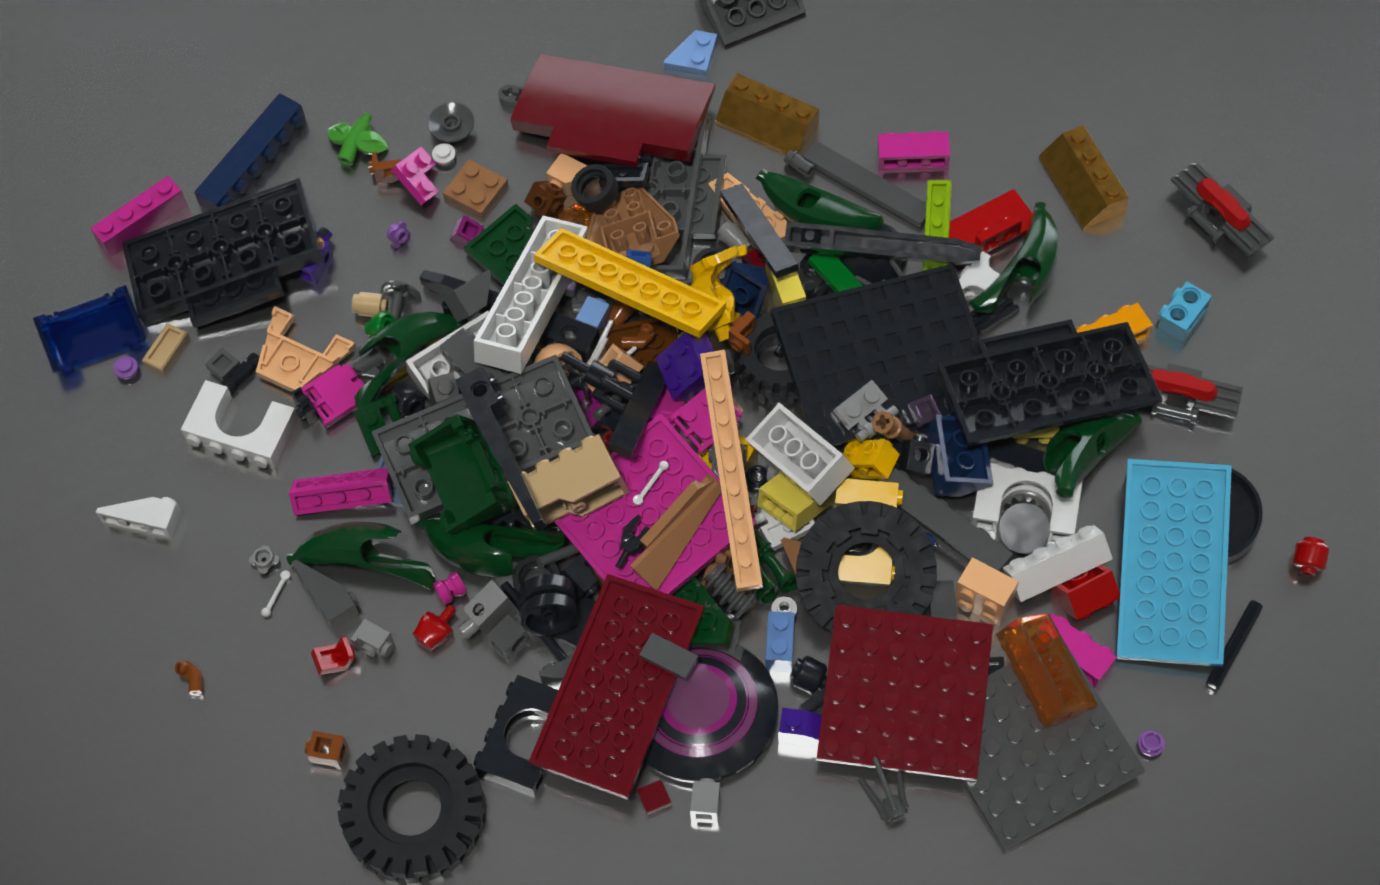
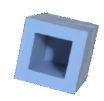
[575,296,611,336]

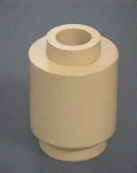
[352,292,389,317]

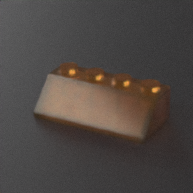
[996,613,1098,728]

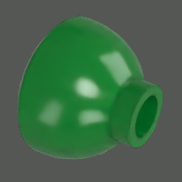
[365,311,395,337]

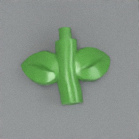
[327,113,388,166]

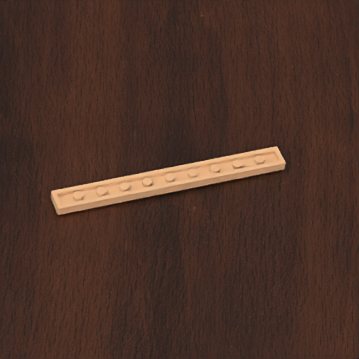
[700,350,763,592]

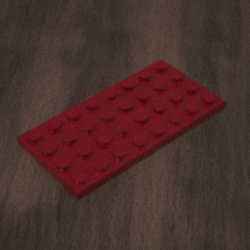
[528,574,705,800]

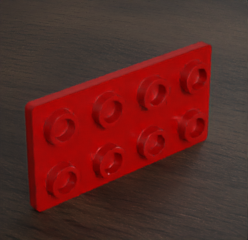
[949,189,1033,267]

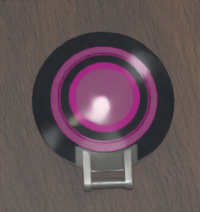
[644,619,778,783]

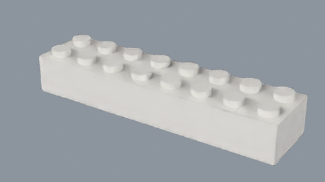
[474,216,588,374]

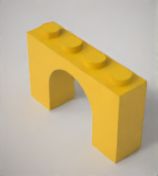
[835,478,903,587]

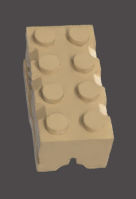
[507,434,630,529]

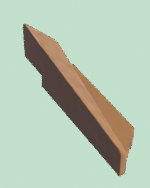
[630,474,722,590]

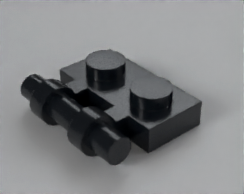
[599,152,653,188]

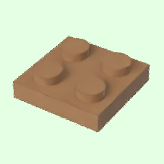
[443,159,508,218]

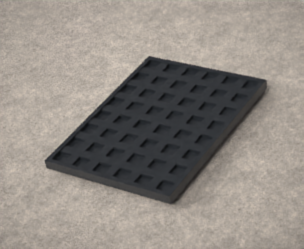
[770,264,980,446]

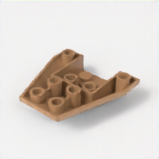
[586,187,680,266]

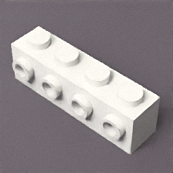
[1002,525,1113,602]

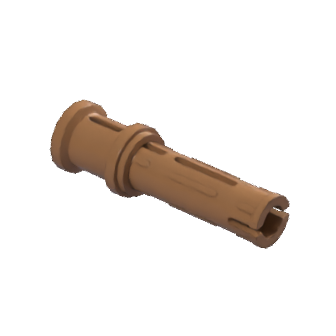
[872,411,918,443]

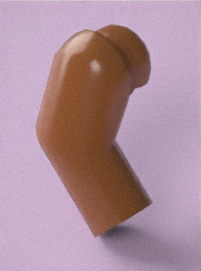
[622,323,655,349]
[175,660,202,695]

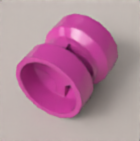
[433,571,468,605]

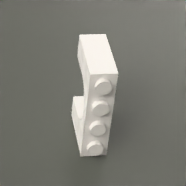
[181,380,299,469]
[972,463,1083,542]

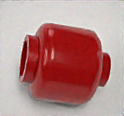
[1293,537,1329,576]

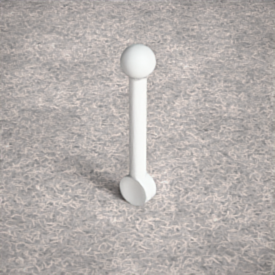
[633,461,669,506]
[261,570,291,617]

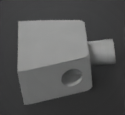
[458,580,519,639]

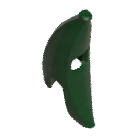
[755,168,884,230]
[969,202,1059,313]
[354,311,468,408]
[1043,412,1142,498]
[418,518,566,577]
[286,522,436,591]

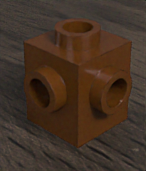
[524,181,567,217]

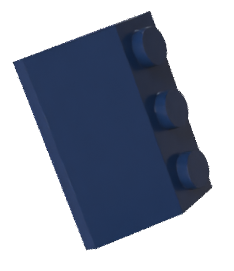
[926,415,993,497]

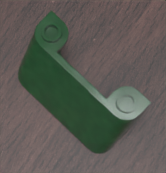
[408,414,516,534]

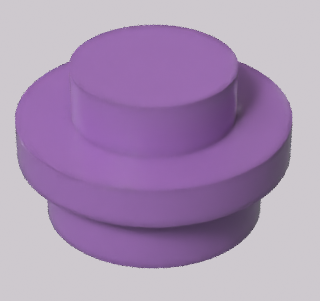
[113,356,138,380]
[1138,730,1165,757]

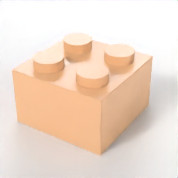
[955,557,1019,626]

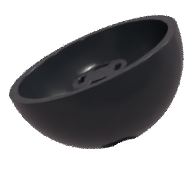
[838,223,908,286]

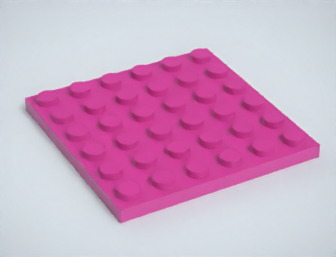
[554,413,757,595]

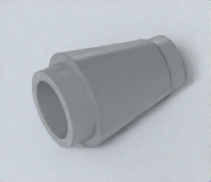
[717,220,752,252]

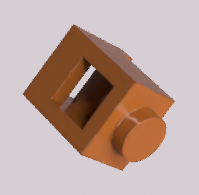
[305,731,348,769]

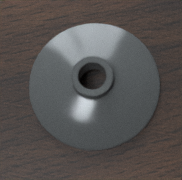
[428,102,474,142]

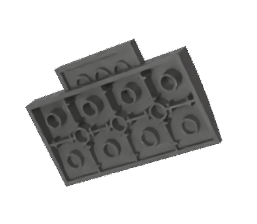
[618,111,728,279]
[371,354,594,524]

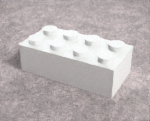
[745,403,854,506]

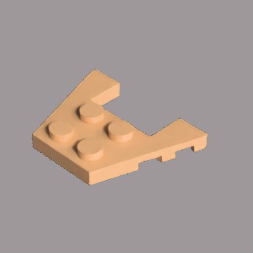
[256,306,356,392]

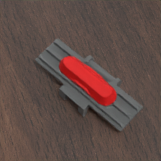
[1170,161,1275,257]
[1147,363,1243,424]

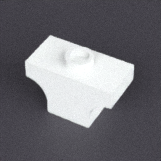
[959,251,1000,299]

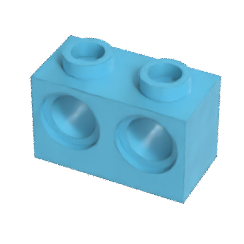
[1158,282,1212,342]

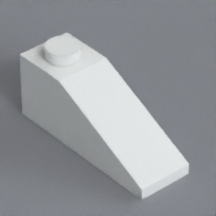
[96,497,182,539]

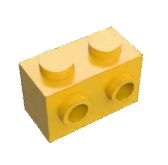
[843,439,900,479]

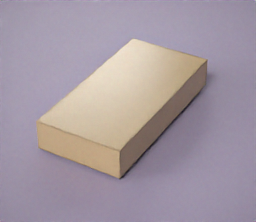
[142,323,189,374]

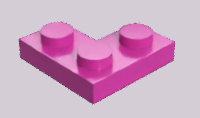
[391,146,439,206]

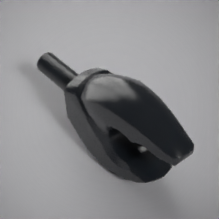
[615,514,649,569]

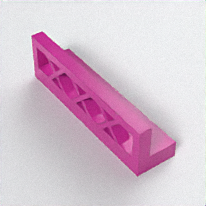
[289,467,393,515]

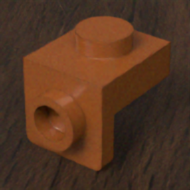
[368,152,401,183]
[729,311,756,356]

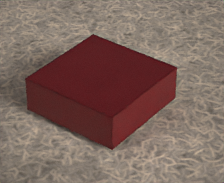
[637,779,672,816]

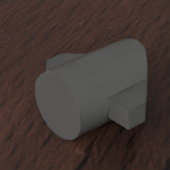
[352,346,384,377]

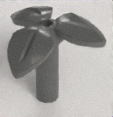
[381,280,421,320]

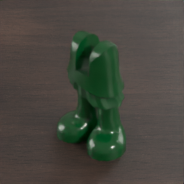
[754,530,798,605]

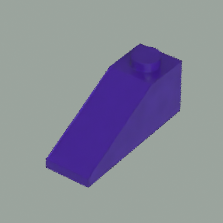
[779,707,822,748]

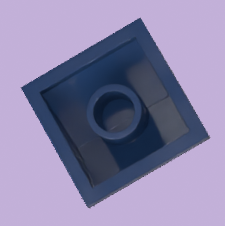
[722,262,769,318]

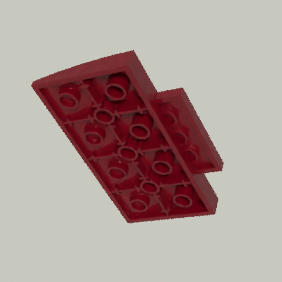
[510,54,716,167]

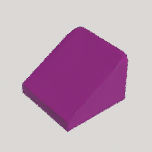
[450,215,484,244]

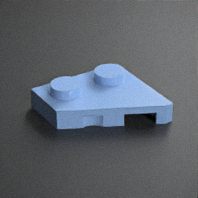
[664,30,718,76]

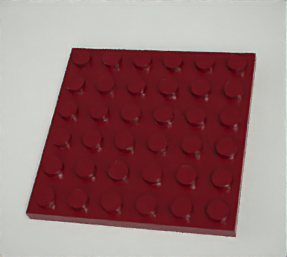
[816,605,993,781]

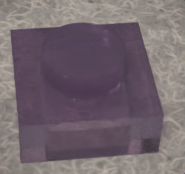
[907,394,941,428]

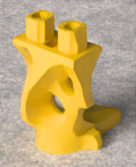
[689,244,747,342]

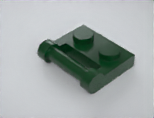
[352,394,402,456]

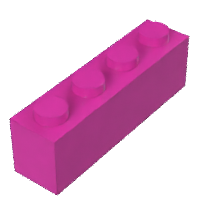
[90,176,188,258]

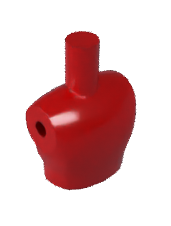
[412,605,456,651]

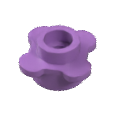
[387,221,411,248]

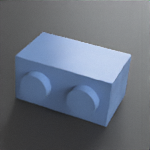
[765,611,795,673]

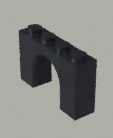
[473,675,558,798]

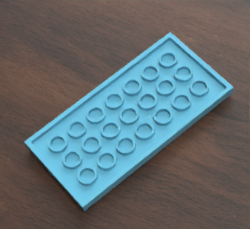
[1116,459,1232,667]

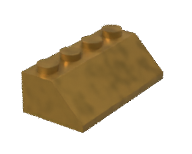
[715,73,819,155]
[1039,125,1129,230]

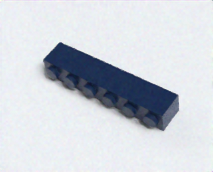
[194,93,305,210]

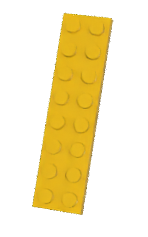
[534,228,726,338]

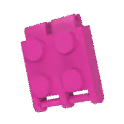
[302,364,365,428]
[669,389,743,455]

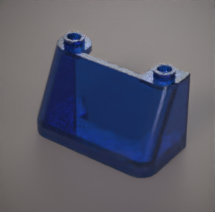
[33,285,147,376]

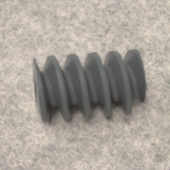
[701,562,755,621]

